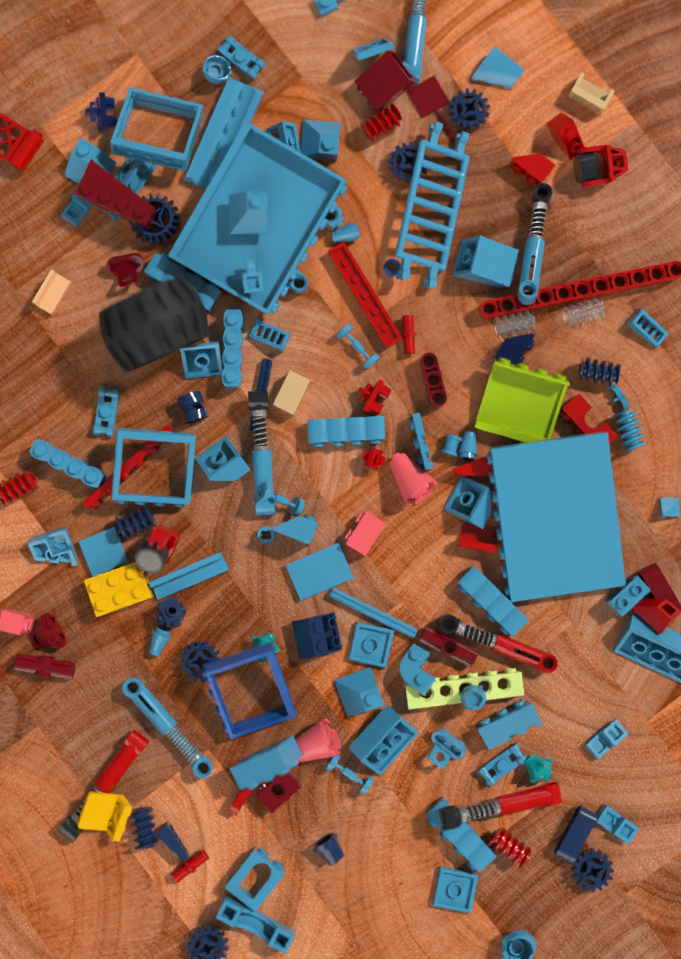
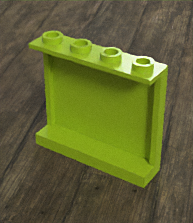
[474,358,570,442]

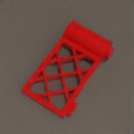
[0,112,44,172]

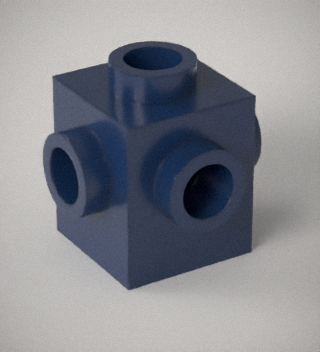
[156,596,186,629]

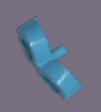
[607,384,629,412]

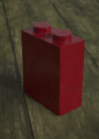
[354,50,416,112]

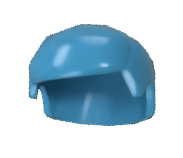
[202,55,232,84]

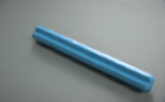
[329,588,418,638]

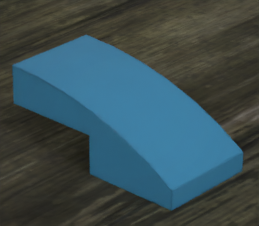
[61,192,92,227]
[584,719,629,760]
[596,804,639,844]

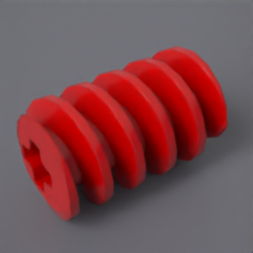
[360,103,402,142]
[0,469,39,506]
[487,828,532,869]

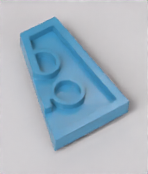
[409,413,433,471]

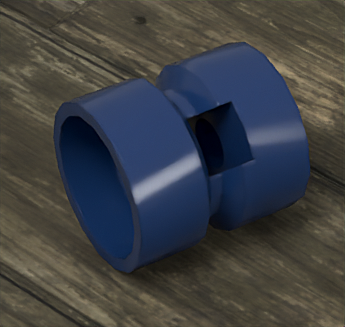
[177,391,209,424]

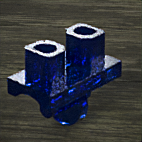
[85,92,117,132]

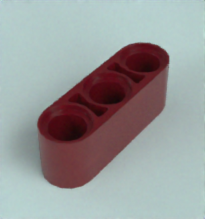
[419,352,447,409]
[638,563,681,611]

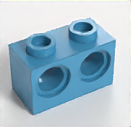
[605,576,651,616]

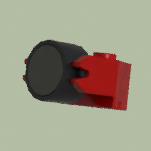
[574,145,628,188]
[135,524,181,576]

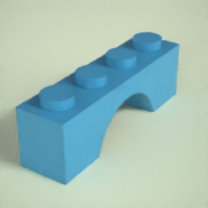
[216,895,296,954]

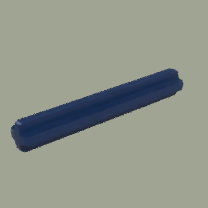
[249,358,272,433]

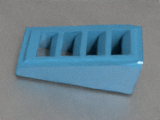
[626,309,669,348]
[249,319,291,352]

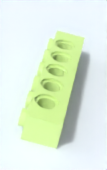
[405,668,524,709]

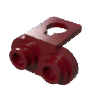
[106,253,144,287]
[28,613,66,650]

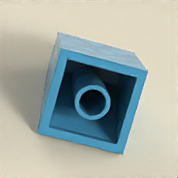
[453,236,519,288]

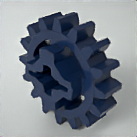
[448,88,490,131]
[388,141,429,184]
[180,640,222,683]
[571,848,614,892]
[186,924,229,959]

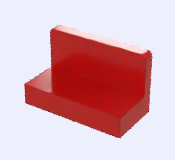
[458,524,499,553]

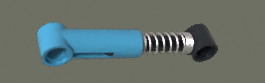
[518,183,552,305]
[248,390,276,516]

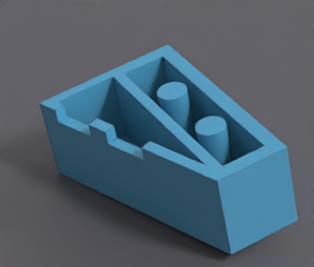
[476,699,543,750]

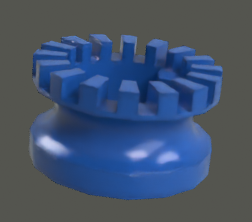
[384,258,400,277]

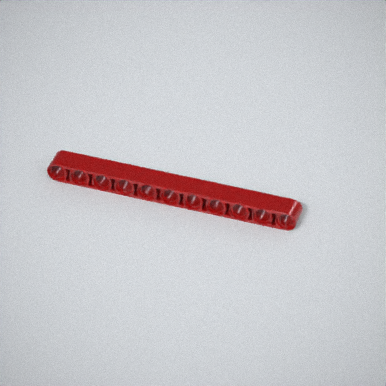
[479,261,681,320]

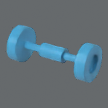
[336,323,381,370]
[256,482,305,517]
[325,755,374,795]

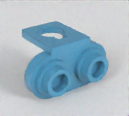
[428,728,467,769]

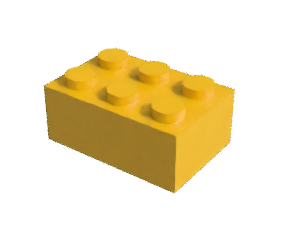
[84,562,154,617]

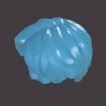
[501,930,536,959]

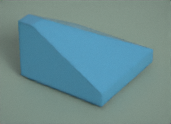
[660,498,679,517]

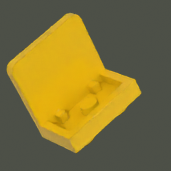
[77,792,132,841]

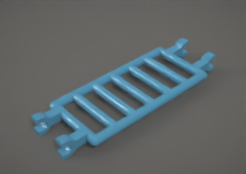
[395,122,470,289]

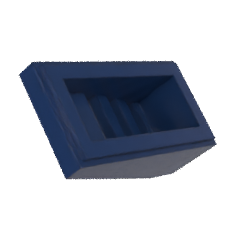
[157,821,189,861]

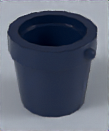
[313,833,344,866]

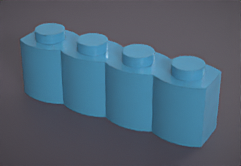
[144,252,222,313]
[222,309,244,389]
[308,416,386,447]
[29,440,108,488]
[457,566,529,636]
[426,797,497,873]

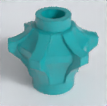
[251,633,280,663]
[524,754,553,783]

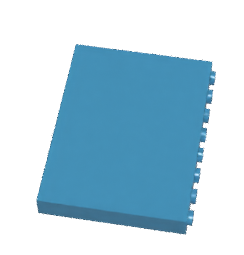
[168,121,348,316]
[487,431,626,602]

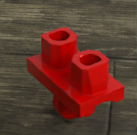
[358,379,392,415]

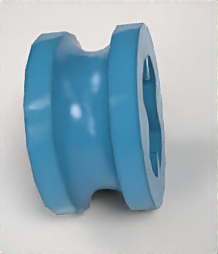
[257,526,275,544]

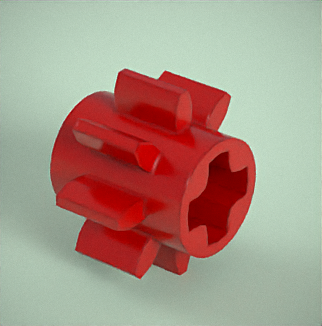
[361,447,386,470]

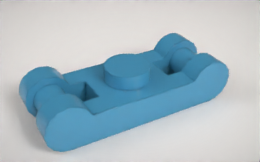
[216,35,266,80]
[93,386,120,438]
[476,742,528,788]

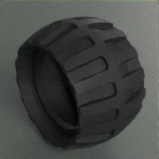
[99,276,209,372]

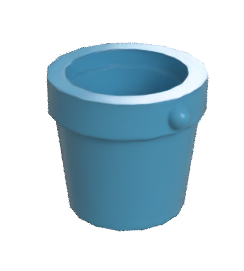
[461,685,486,710]

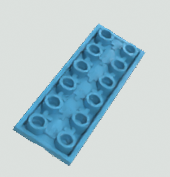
[185,78,264,190]

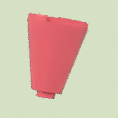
[389,453,439,507]
[295,718,341,763]

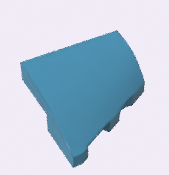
[471,47,525,89]
[28,527,78,566]

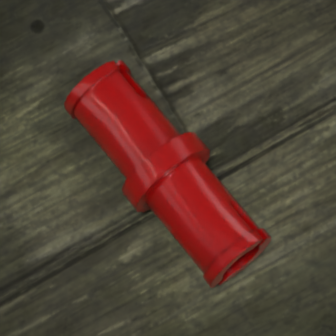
[401,315,417,354]
[171,849,210,883]

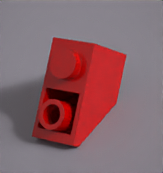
[546,112,584,160]
[510,153,555,186]
[631,599,681,634]

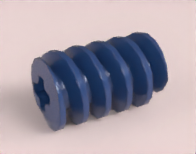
[578,357,621,387]
[114,506,157,541]
[129,806,158,850]

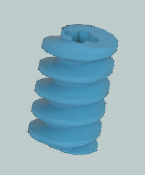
[613,410,646,452]

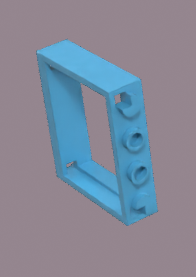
[110,87,203,172]
[111,428,196,507]

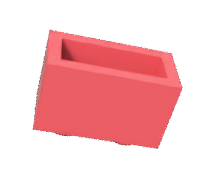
[344,511,386,556]
[0,609,34,635]

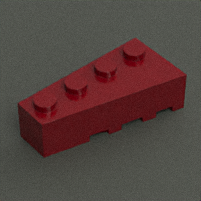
[75,159,157,229]

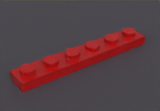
[328,241,403,349]
[83,424,174,509]

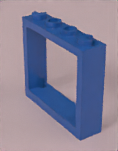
[202,642,297,739]

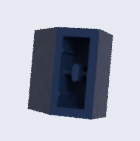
[292,612,342,659]

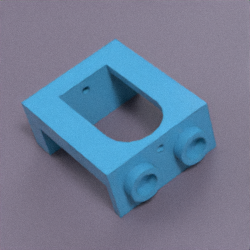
[225,847,285,912]

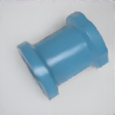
[441,434,462,457]

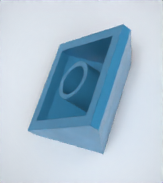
[180,342,223,379]

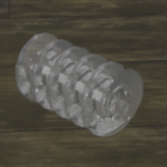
[563,297,605,329]
[494,310,536,340]

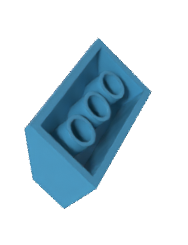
[613,612,681,683]

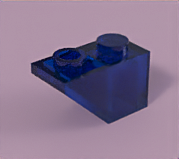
[494,333,535,365]

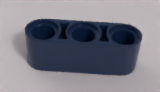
[554,805,598,864]

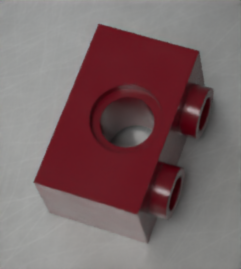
[256,771,301,814]

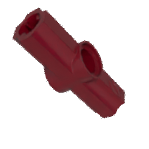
[419,626,479,667]
[14,653,76,679]

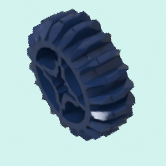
[129,193,181,245]

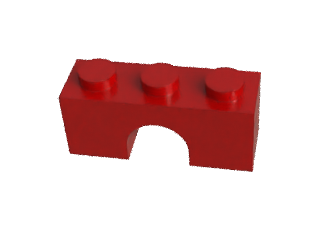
[560,394,618,444]

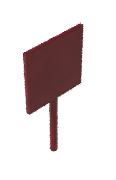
[407,75,455,141]

